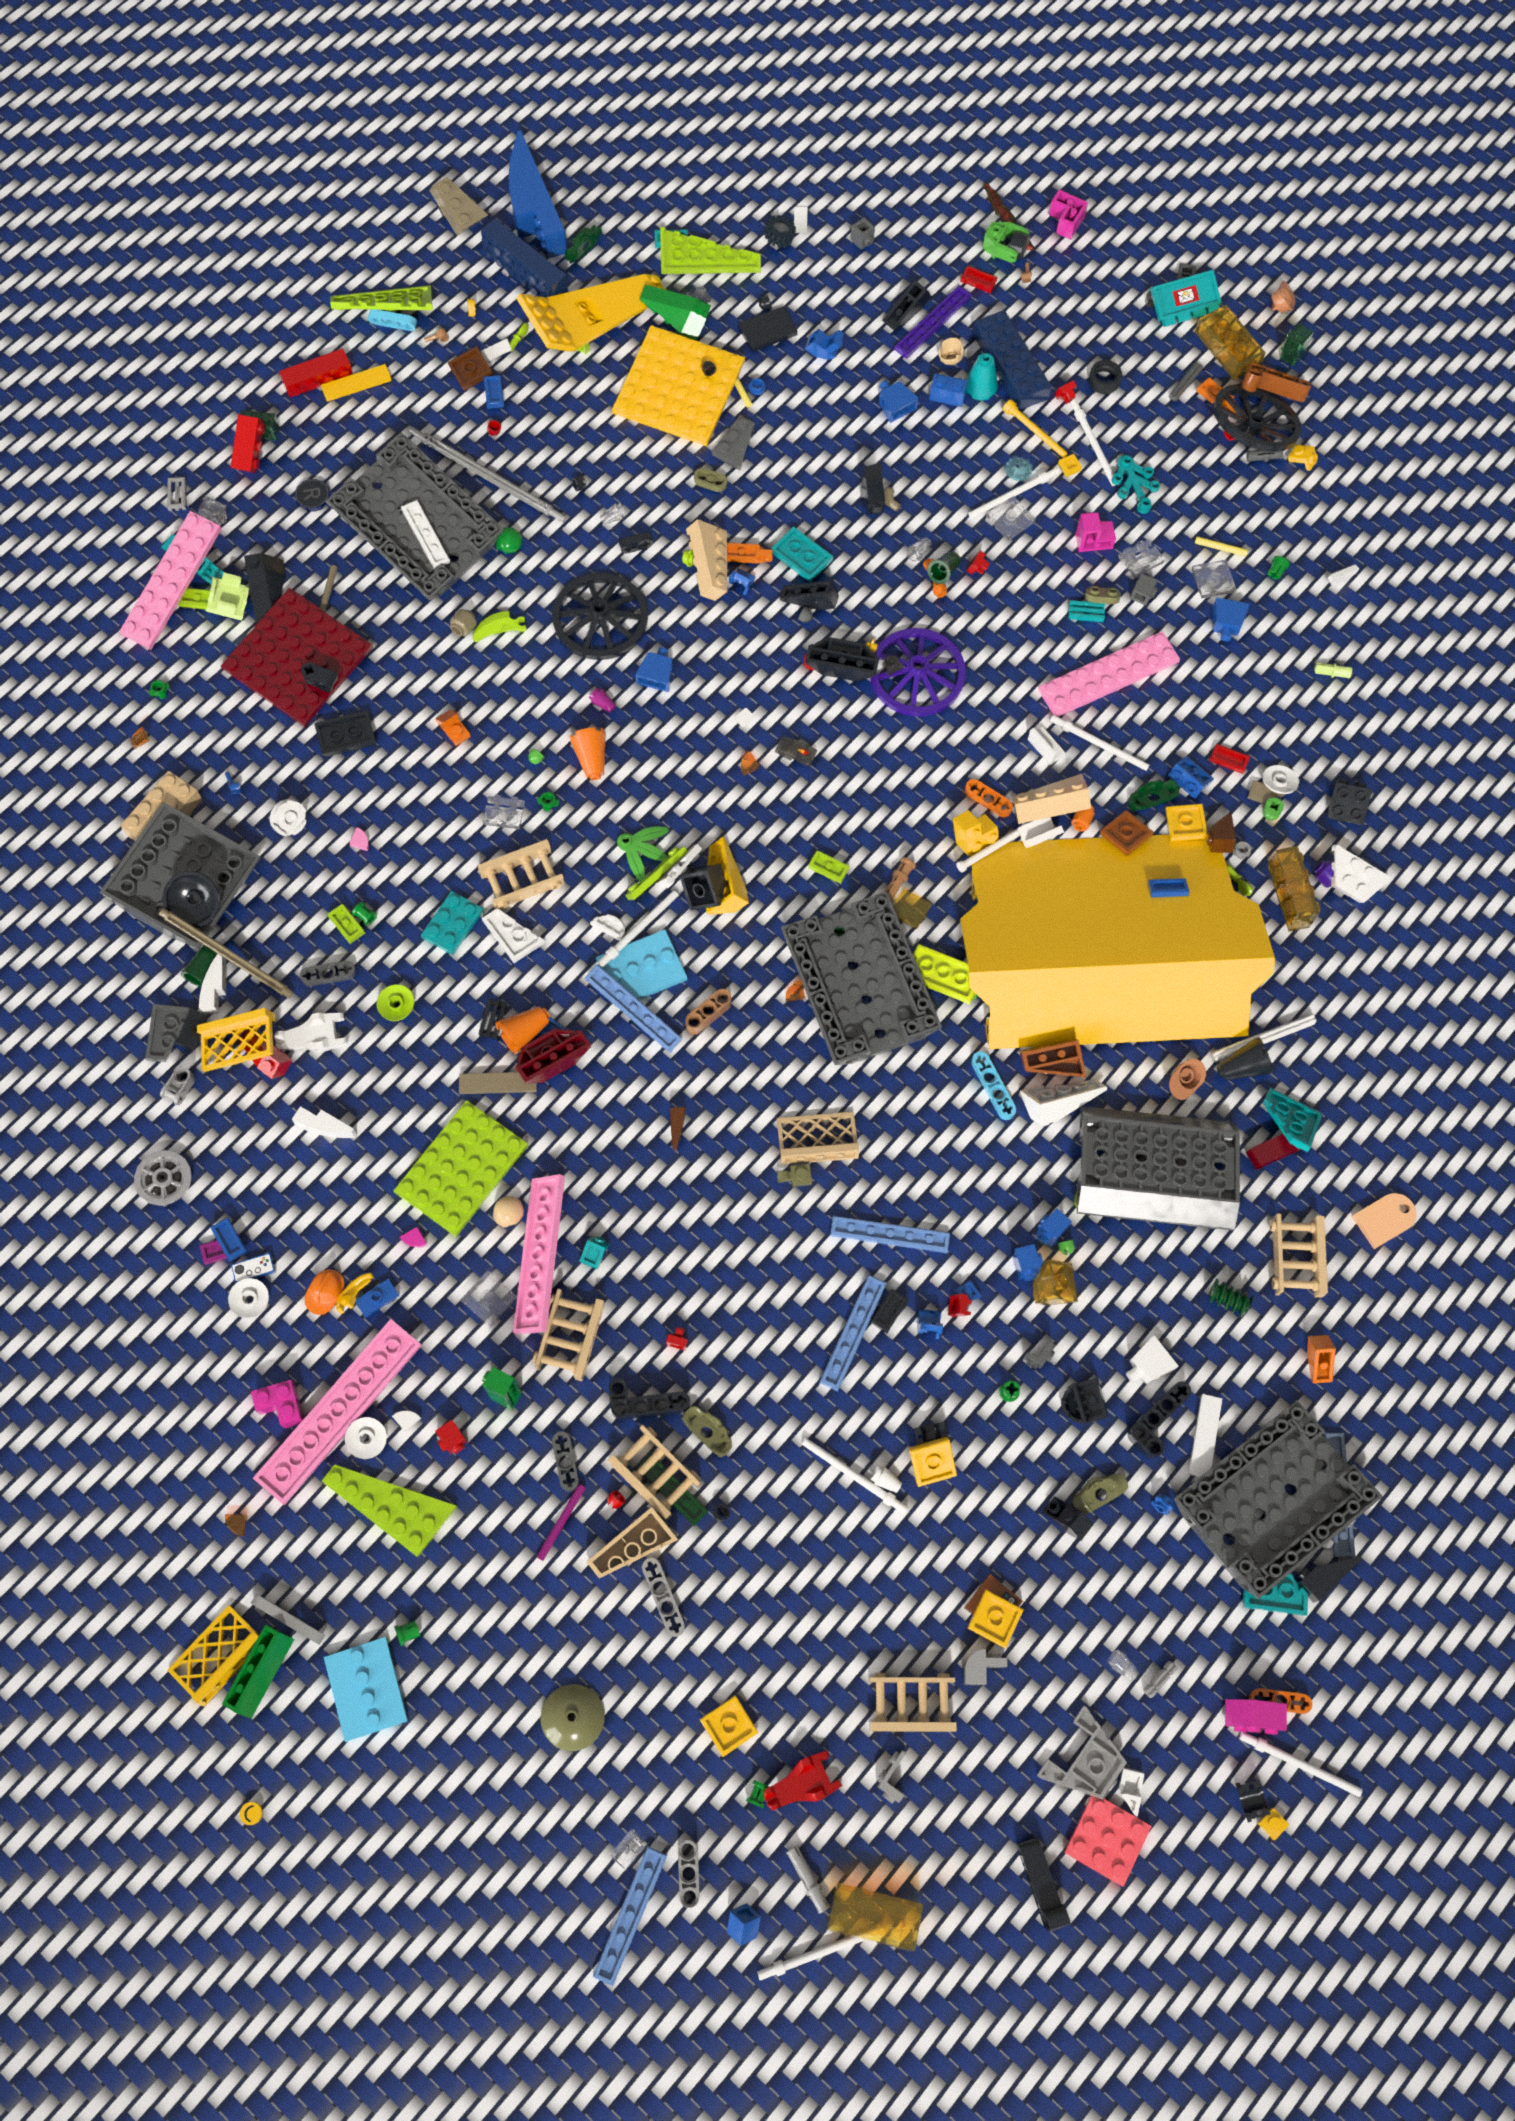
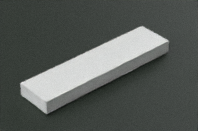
[401,500,450,570]
[1188,1394,1222,1477]

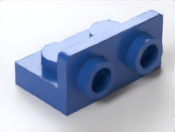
[1168,756,1214,799]

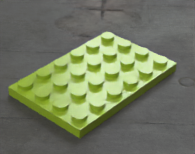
[394,1100,528,1237]

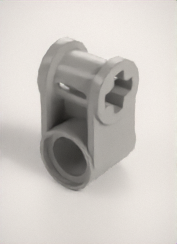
[160,1066,195,1106]

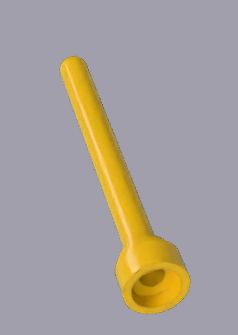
[1002,399,1068,458]

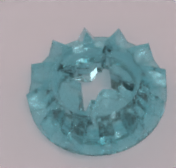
[1005,456,1033,481]

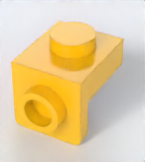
[1288,445,1318,471]

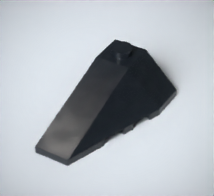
[244,553,286,625]

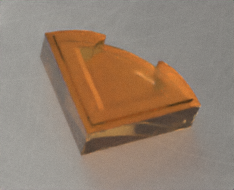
[130,727,150,749]
[741,751,759,776]
[786,980,805,1002]
[225,1514,247,1537]

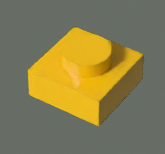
[1058,454,1082,477]
[1257,1808,1289,1840]

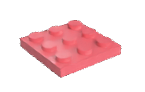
[1064,1796,1152,1887]

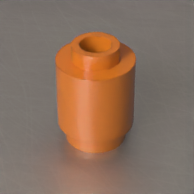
[1071,805,1095,831]

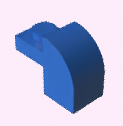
[805,329,844,360]

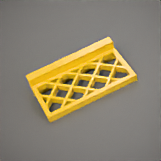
[197,1008,275,1072]
[167,1605,259,1707]

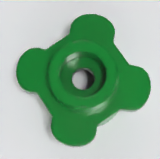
[149,680,170,699]
[537,791,559,812]

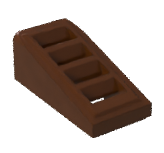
[670,1107,686,1151]

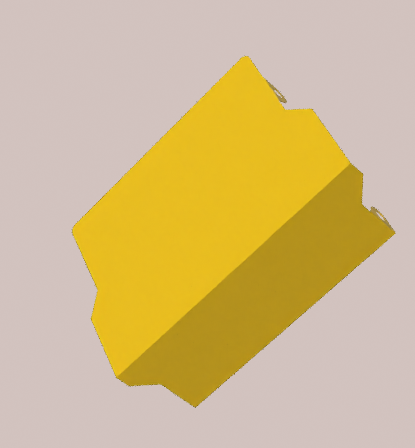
[960,833,1275,1049]

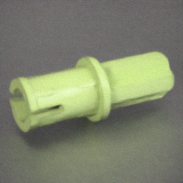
[1314,663,1352,679]

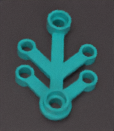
[1111,455,1160,514]

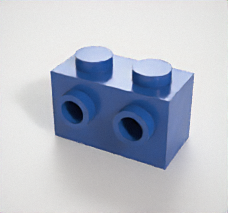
[929,373,968,407]
[1036,1208,1072,1248]
[1012,1244,1043,1281]

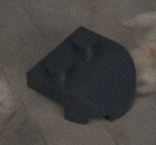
[1061,1378,1109,1424]

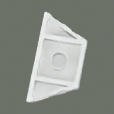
[1331,845,1391,903]

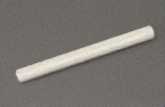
[1211,1014,1316,1062]

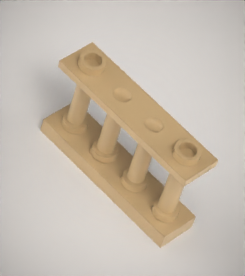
[477,839,564,910]
[1270,1214,1328,1298]
[533,1289,605,1382]
[607,1425,701,1521]
[869,1673,957,1732]

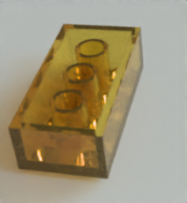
[1195,305,1266,380]
[1267,846,1320,932]
[826,1883,924,1952]

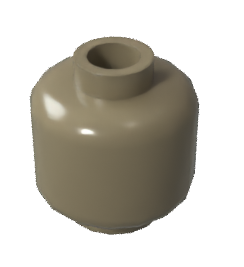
[450,609,477,636]

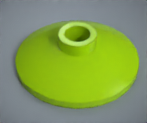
[376,985,415,1021]

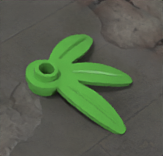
[617,826,669,881]

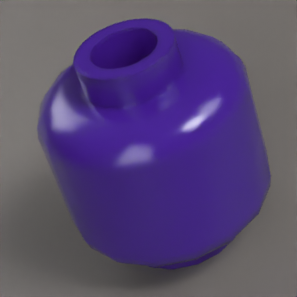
[1314,860,1334,888]

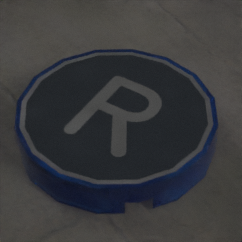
[295,479,330,512]

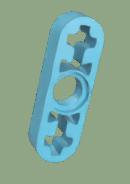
[367,309,417,331]

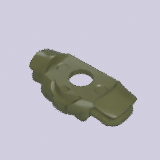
[681,1406,732,1457]
[1072,1473,1129,1515]

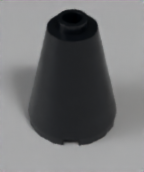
[1216,1037,1273,1080]

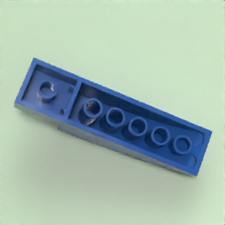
[509,130,567,259]

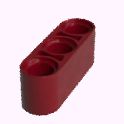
[1246,1134,1301,1170]

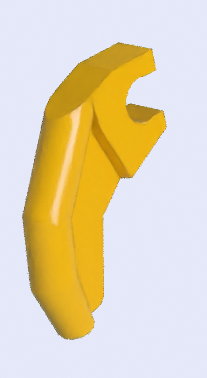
[336,1273,373,1314]

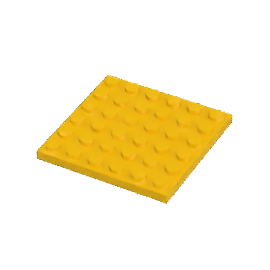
[612,325,745,446]

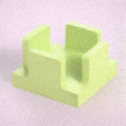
[206,573,249,620]

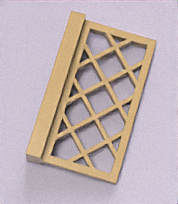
[777,1112,859,1165]

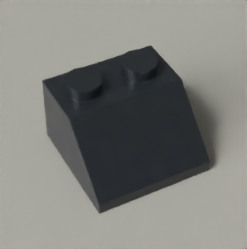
[679,864,726,910]

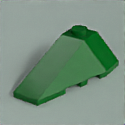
[639,284,711,341]

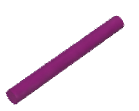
[536,1484,586,1561]

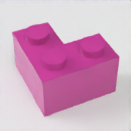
[1049,190,1088,240]
[1075,512,1116,552]
[251,1380,304,1429]
[1225,1699,1287,1735]

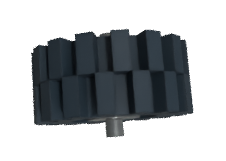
[764,215,796,248]

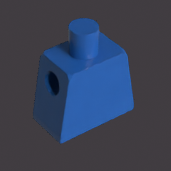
[879,380,918,423]
[1212,597,1249,641]
[636,647,673,692]

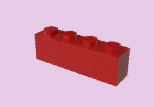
[279,348,353,398]

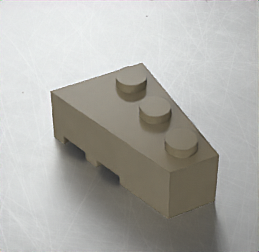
[429,177,488,236]

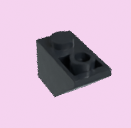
[1043,1496,1093,1541]

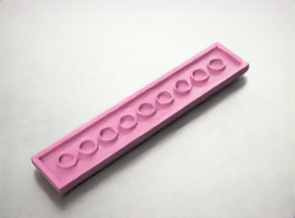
[253,1319,422,1505]

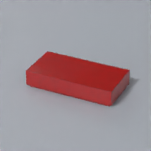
[960,266,998,294]
[1209,744,1250,774]

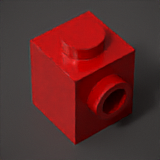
[435,1420,467,1454]

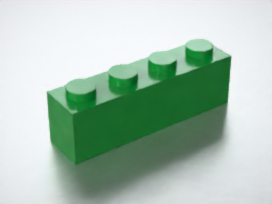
[482,1367,522,1411]
[222,1624,295,1719]

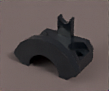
[913,1422,951,1445]
[1235,1780,1271,1823]

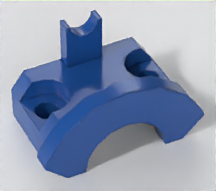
[729,568,756,595]
[917,1309,943,1339]

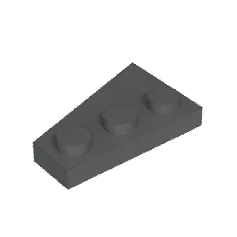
[712,415,755,471]
[145,1004,190,1062]

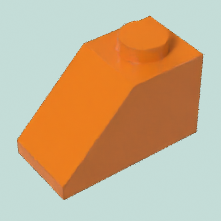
[1307,1335,1336,1383]

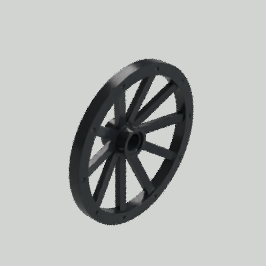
[1213,384,1302,452]
[552,573,648,660]

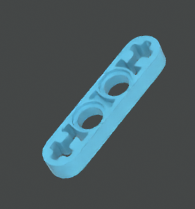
[971,1051,1016,1120]

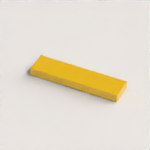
[321,364,392,402]

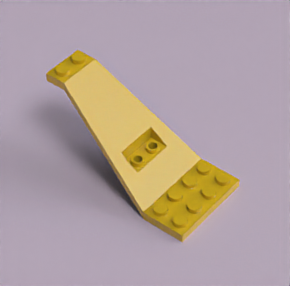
[516,274,667,352]

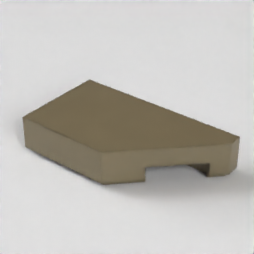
[1247,780,1285,804]

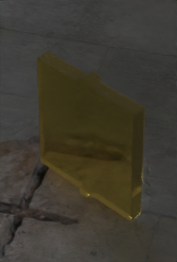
[893,889,932,929]

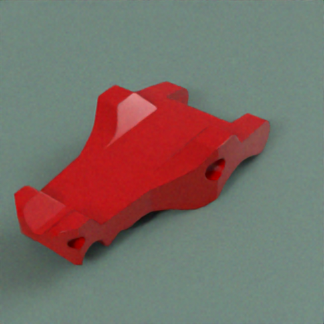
[763,1751,843,1811]

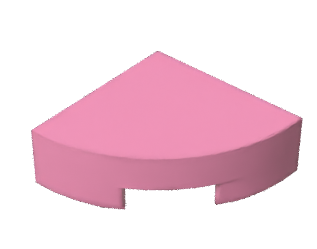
[350,827,369,851]

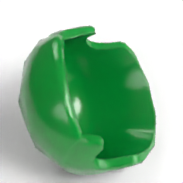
[495,527,523,554]

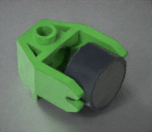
[983,222,1030,262]

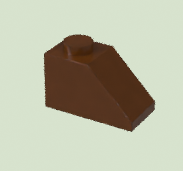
[1206,814,1236,853]

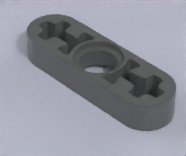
[300,961,356,986]
[552,1431,579,1492]

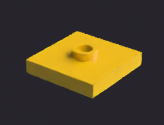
[1165,804,1208,841]
[909,1437,957,1487]
[967,1590,1024,1648]
[700,1695,759,1757]

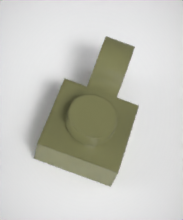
[777,1164,812,1187]

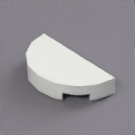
[1328,565,1359,586]
[590,914,625,941]

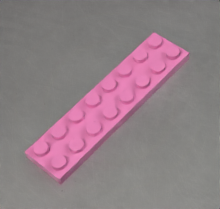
[119,511,222,650]
[1038,631,1180,717]
[513,1174,565,1335]

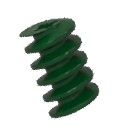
[1208,1278,1254,1317]

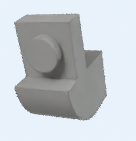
[963,1649,1008,1685]

